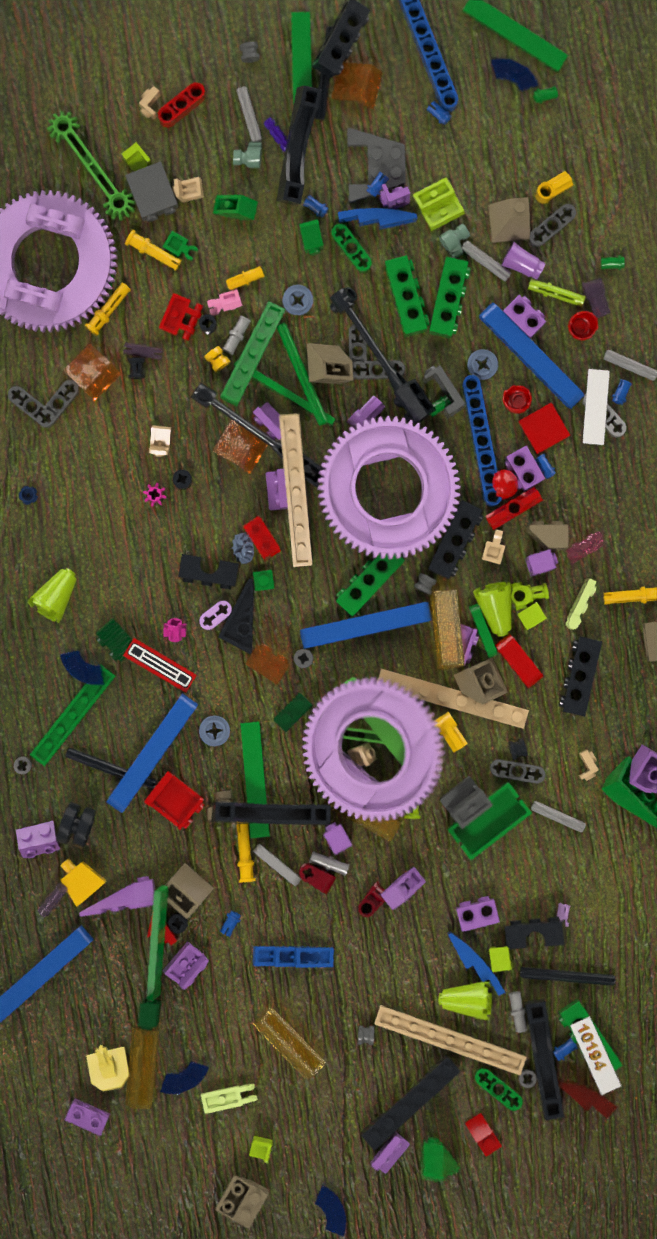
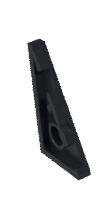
[218,578,254,654]

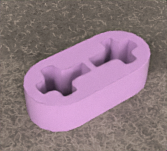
[199,601,232,630]

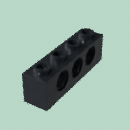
[312,0,370,79]
[428,500,484,580]
[559,636,602,717]

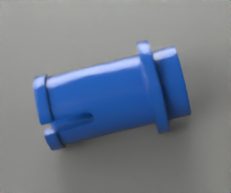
[427,101,451,125]
[366,171,389,197]
[303,195,329,218]
[612,379,632,405]
[535,454,556,479]
[220,911,241,937]
[552,1038,578,1061]

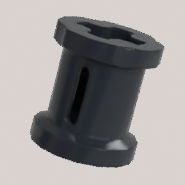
[199,314,217,334]
[128,358,145,379]

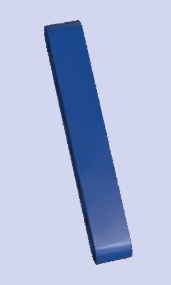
[399,0,458,112]
[479,302,585,409]
[462,375,502,507]
[299,602,432,649]
[106,694,198,813]
[0,925,94,1023]

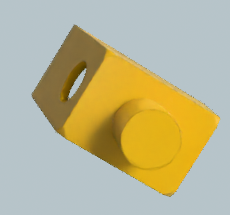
[60,858,107,906]

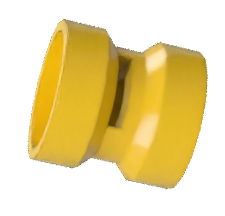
[204,346,231,373]

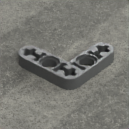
[349,324,405,380]
[8,380,80,428]

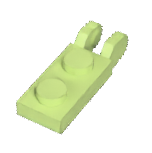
[565,578,597,630]
[201,1083,258,1114]

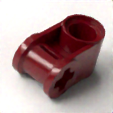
[299,863,337,894]
[357,881,386,917]

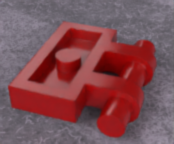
[159,293,203,341]

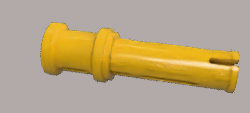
[125,230,182,271]
[84,282,131,336]
[603,586,657,605]
[236,824,256,883]

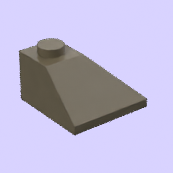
[488,197,530,243]
[454,658,508,705]

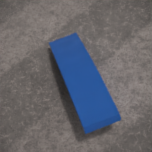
[338,208,417,230]
[447,931,505,996]
[253,946,334,968]

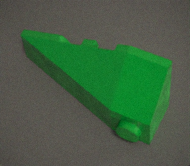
[602,756,657,828]

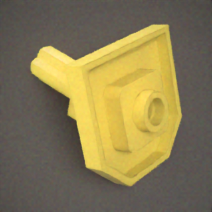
[87,1045,130,1092]

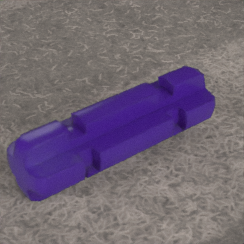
[264,117,287,152]

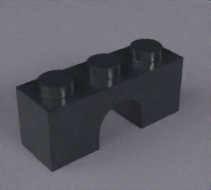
[178,554,240,590]
[505,917,568,949]

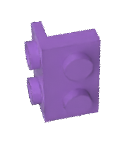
[253,402,282,442]
[16,821,60,858]
[163,941,209,990]

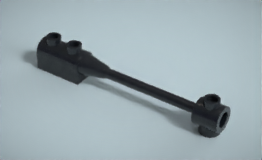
[330,287,436,425]
[190,382,325,487]

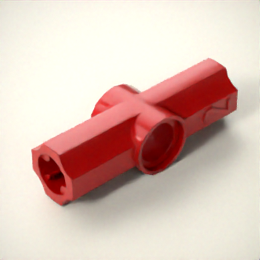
[485,486,543,530]

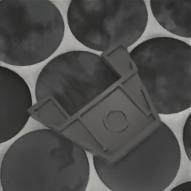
[347,128,406,203]

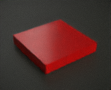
[518,402,570,454]

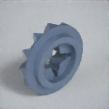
[283,285,313,315]
[467,349,498,380]
[232,533,254,564]
[199,716,230,746]

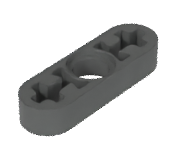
[529,204,576,247]
[490,759,545,783]

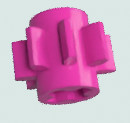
[143,483,167,507]
[163,618,187,642]

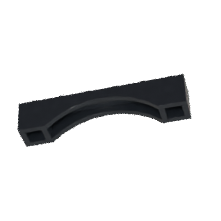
[276,85,322,205]
[212,802,331,826]
[524,999,564,1121]
[361,1054,460,1150]

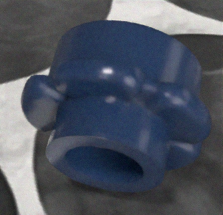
[19,486,38,505]

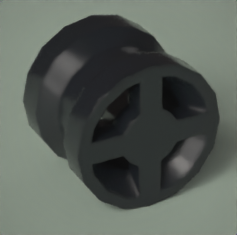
[173,470,192,490]
[508,738,528,760]
[168,913,188,933]

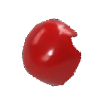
[568,311,599,341]
[502,385,532,414]
[492,469,519,500]

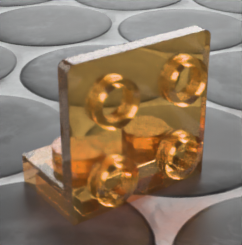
[331,62,383,109]
[64,344,121,401]
[213,420,268,474]
[245,643,290,685]

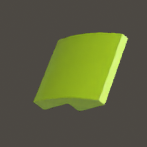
[413,177,465,231]

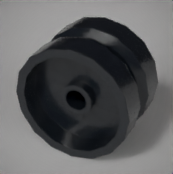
[57,802,96,850]

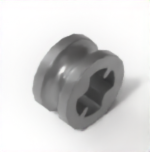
[14,757,32,774]
[518,1069,537,1088]

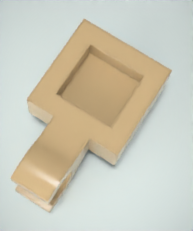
[482,530,505,564]

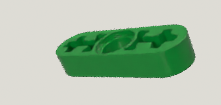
[332,224,372,273]
[469,603,498,658]
[474,1067,523,1111]

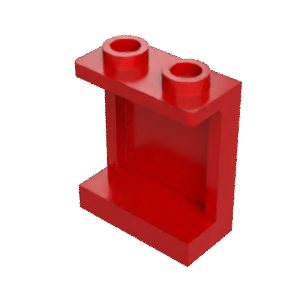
[243,516,281,561]
[144,771,205,830]

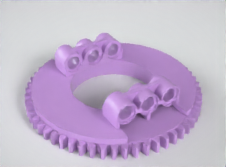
[0,190,118,332]
[317,416,460,559]
[302,678,444,821]

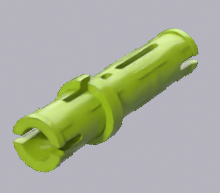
[528,278,586,307]

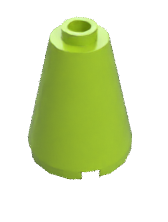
[27,568,77,623]
[473,582,512,637]
[439,981,492,1020]

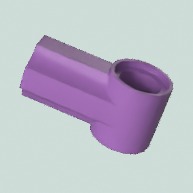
[347,395,385,430]

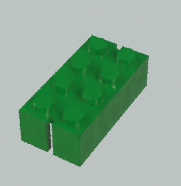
[446,782,532,860]

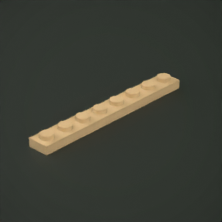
[279,414,312,567]
[377,669,529,729]
[374,1005,526,1075]

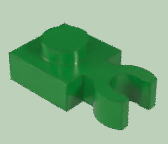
[162,231,198,261]

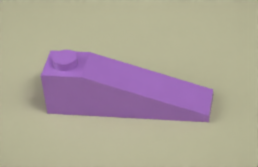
[629,744,657,793]
[79,876,156,916]

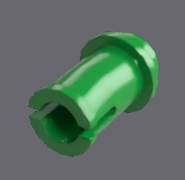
[533,86,558,104]
[601,255,625,270]
[431,395,451,417]

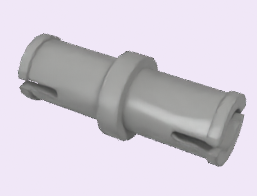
[222,316,251,355]
[309,851,349,876]
[508,991,528,1032]

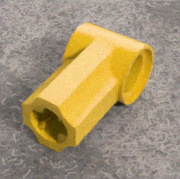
[535,171,574,204]
[434,712,467,753]

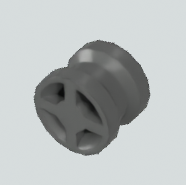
[239,42,260,63]
[414,573,437,595]
[294,649,313,668]
[358,1025,374,1045]

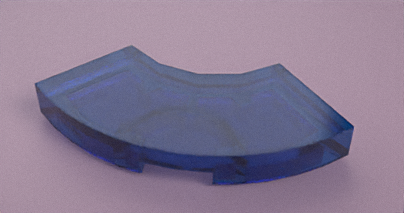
[490,58,539,92]
[60,650,104,685]
[160,1061,209,1094]
[315,1185,346,1236]

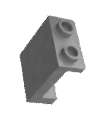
[125,162,179,222]
[423,365,465,419]
[439,776,493,829]

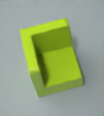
[122,142,152,172]
[518,602,547,631]
[489,946,514,972]
[249,1136,273,1163]

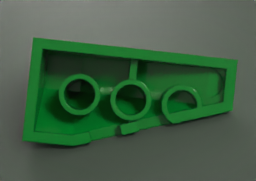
[420,1137,459,1181]

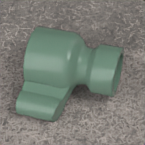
[233,141,262,168]
[439,223,470,259]

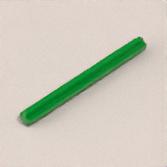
[277,323,328,426]

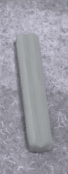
[237,87,262,142]
[462,241,511,281]
[604,350,657,381]
[531,801,586,832]

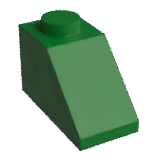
[213,195,258,220]
[299,220,324,255]

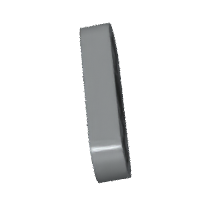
[583,393,626,438]
[253,844,302,886]

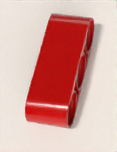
[158,82,206,128]
[495,633,544,689]

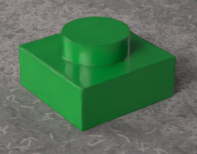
[253,570,274,592]

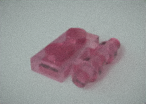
[566,531,604,565]

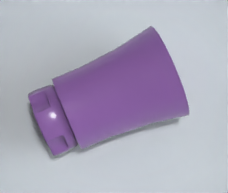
[501,242,545,280]

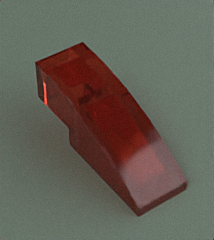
[558,1079,617,1119]

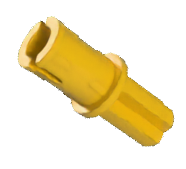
[226,266,264,290]

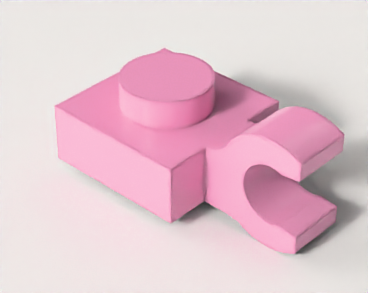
[207,289,242,316]

